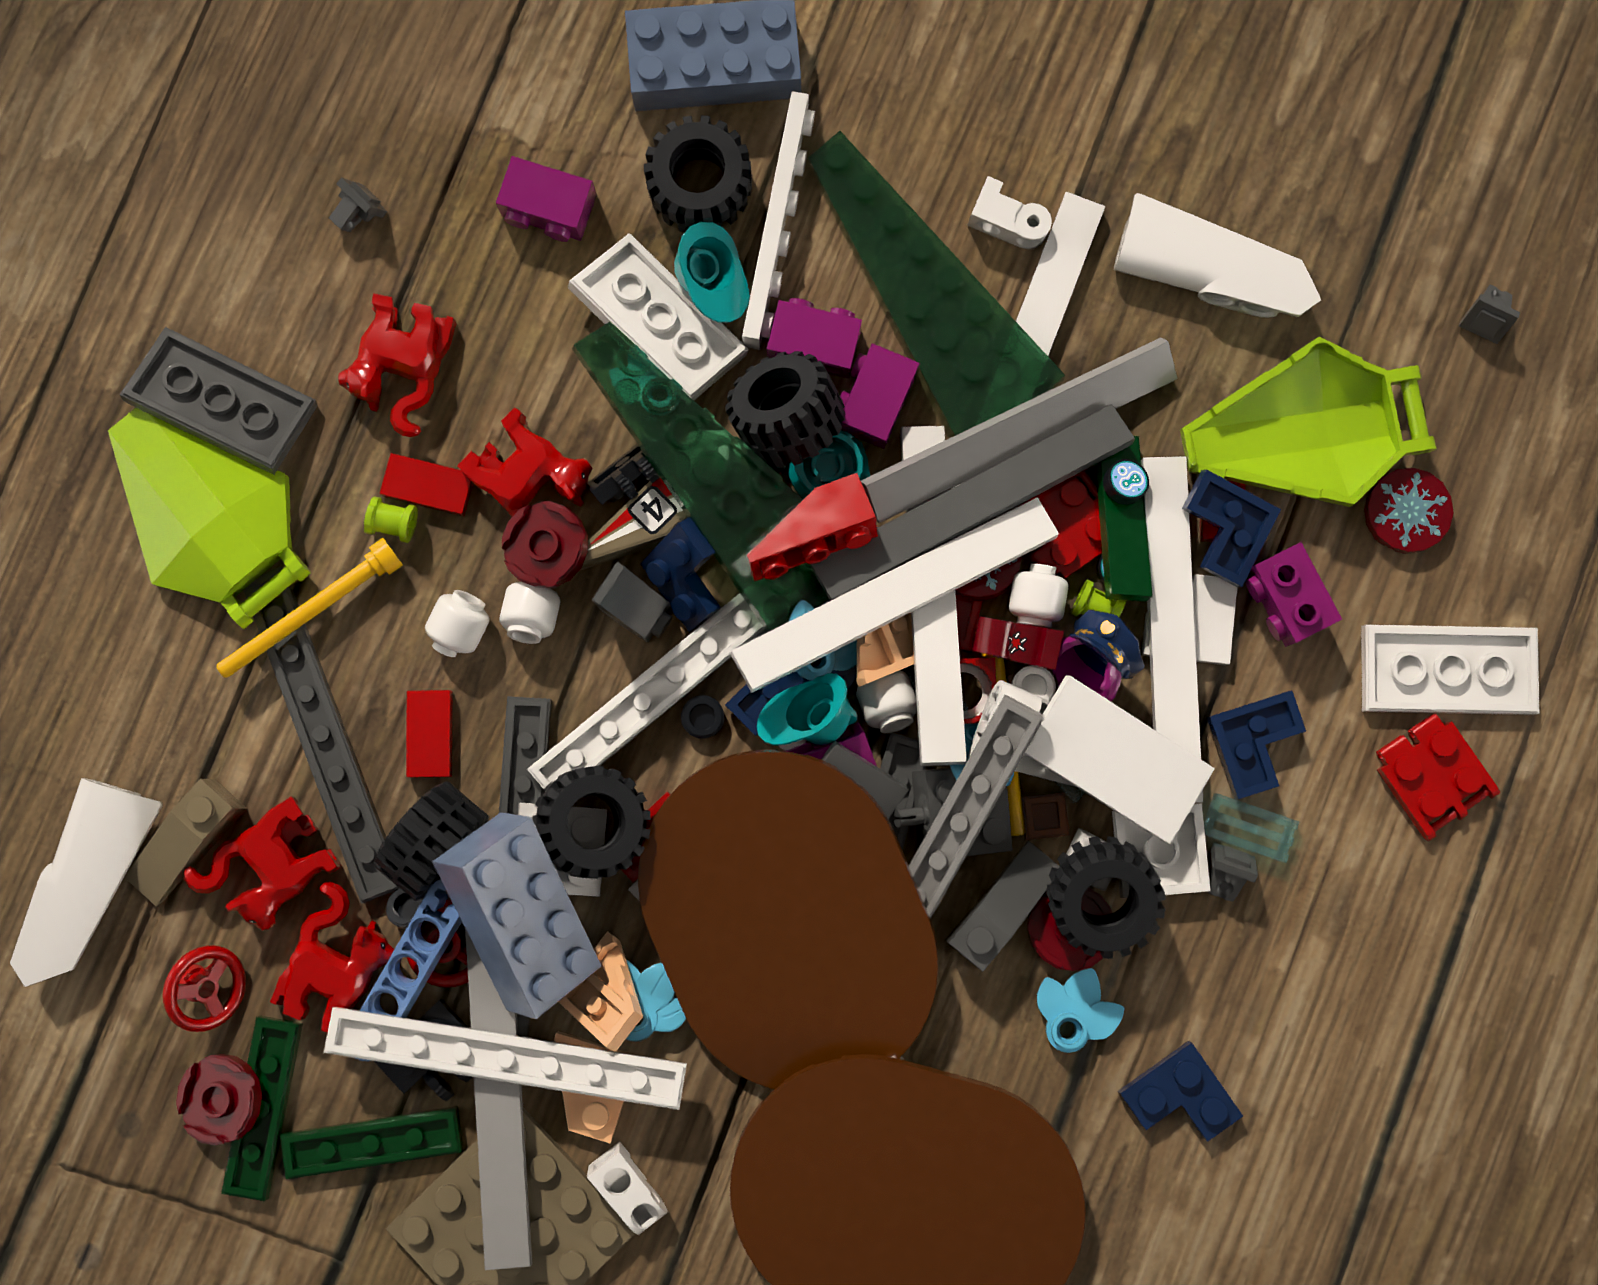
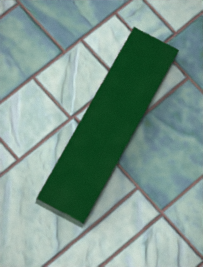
[1095,436,1153,602]
[221,1016,303,1202]
[280,1106,464,1179]

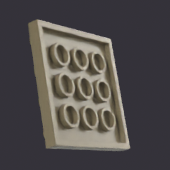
[386,1107,635,1285]

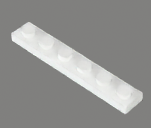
[742,91,815,350]

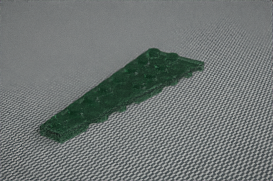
[808,131,1065,436]
[572,322,829,633]

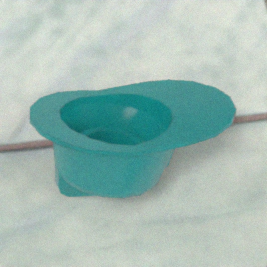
[674,222,750,323]
[757,673,857,746]

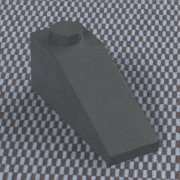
[592,562,673,642]
[945,840,1059,972]

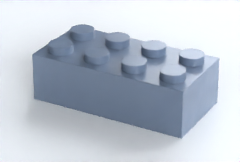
[625,0,801,111]
[432,812,601,1019]

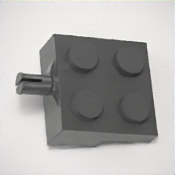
[893,768,1013,856]

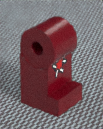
[972,616,1064,670]

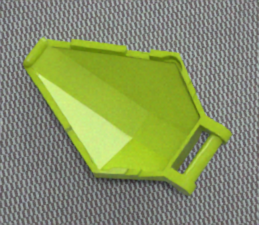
[1180,337,1437,507]
[108,408,311,629]

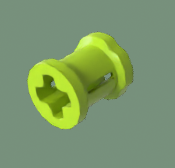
[364,496,418,544]
[1070,579,1127,617]

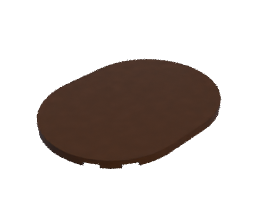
[638,749,938,1090]
[730,1054,1086,1285]

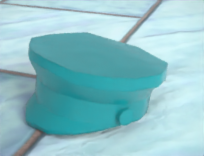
[788,431,870,499]

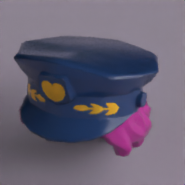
[1052,610,1145,702]

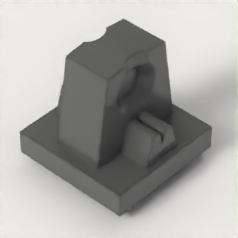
[329,178,388,232]
[1459,284,1520,344]
[1208,843,1258,902]

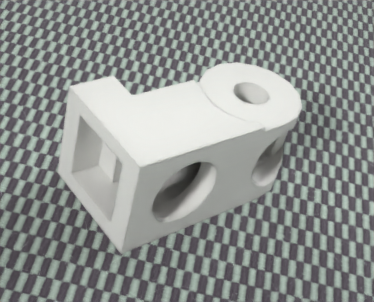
[967,176,1052,249]
[587,1141,668,1235]

